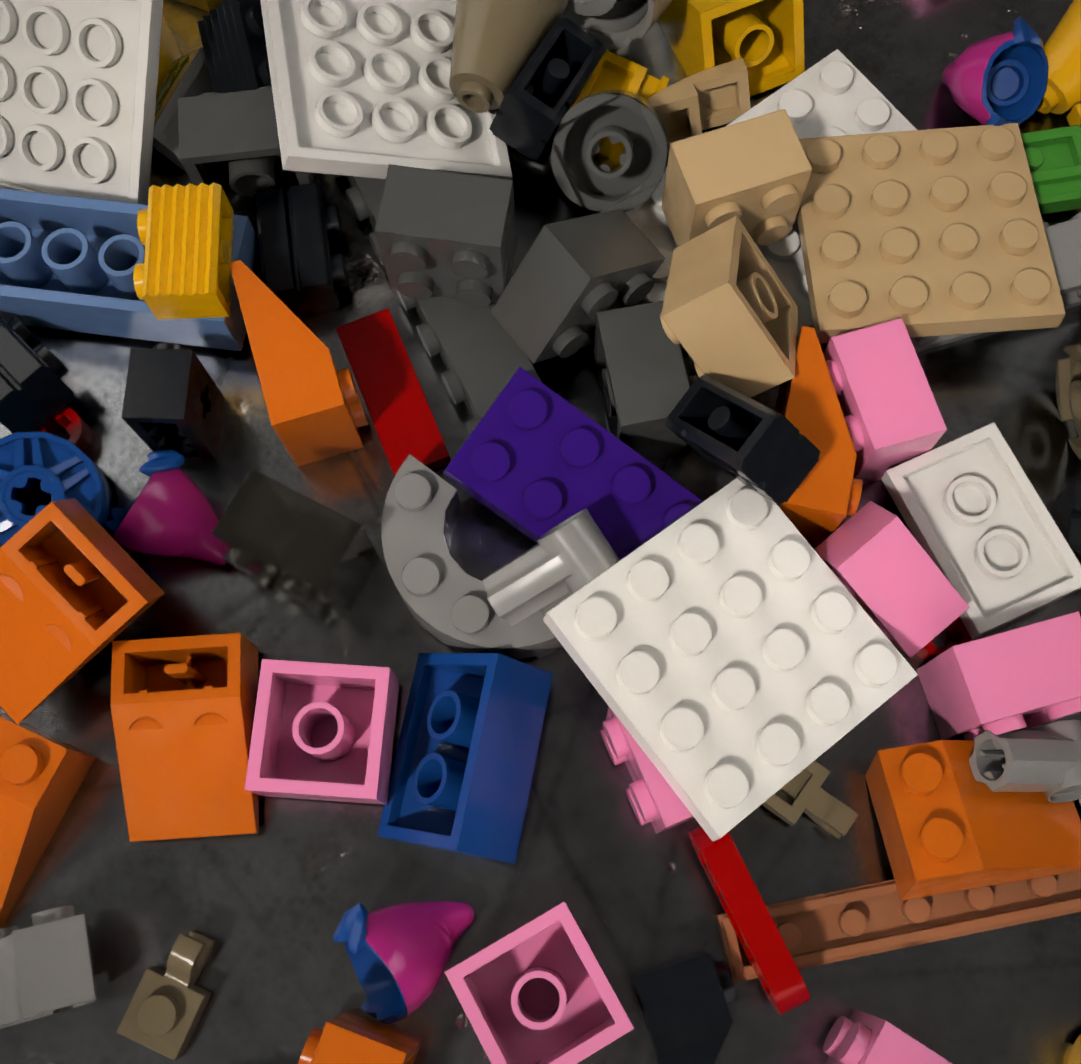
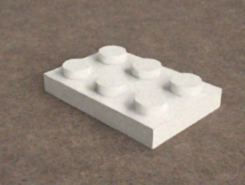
[881,422,1081,640]

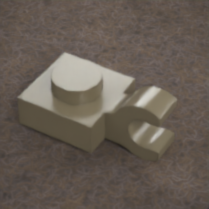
[761,761,859,839]
[116,930,215,1061]

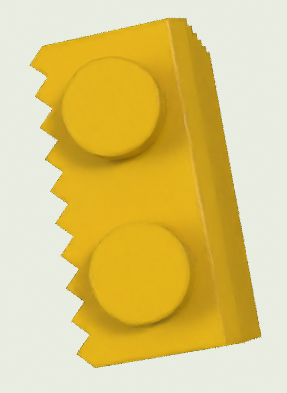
[133,182,235,320]

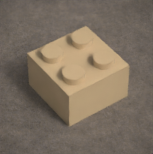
[661,109,812,247]
[660,215,798,398]

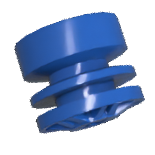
[0,432,113,547]

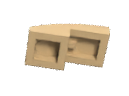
[646,58,751,152]

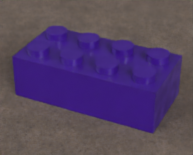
[442,366,703,560]

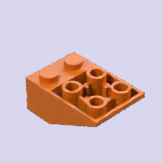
[0,498,165,724]
[110,633,259,842]

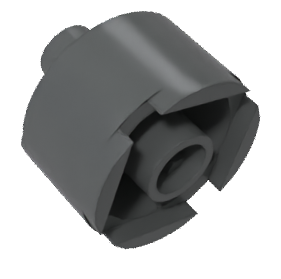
[551,89,668,213]

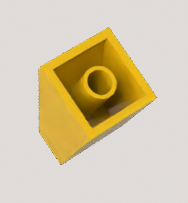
[657,0,805,97]

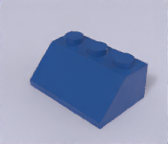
[377,653,553,864]

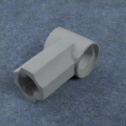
[482,508,620,627]
[969,719,1081,803]

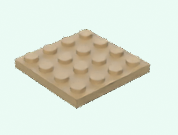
[797,123,1066,344]

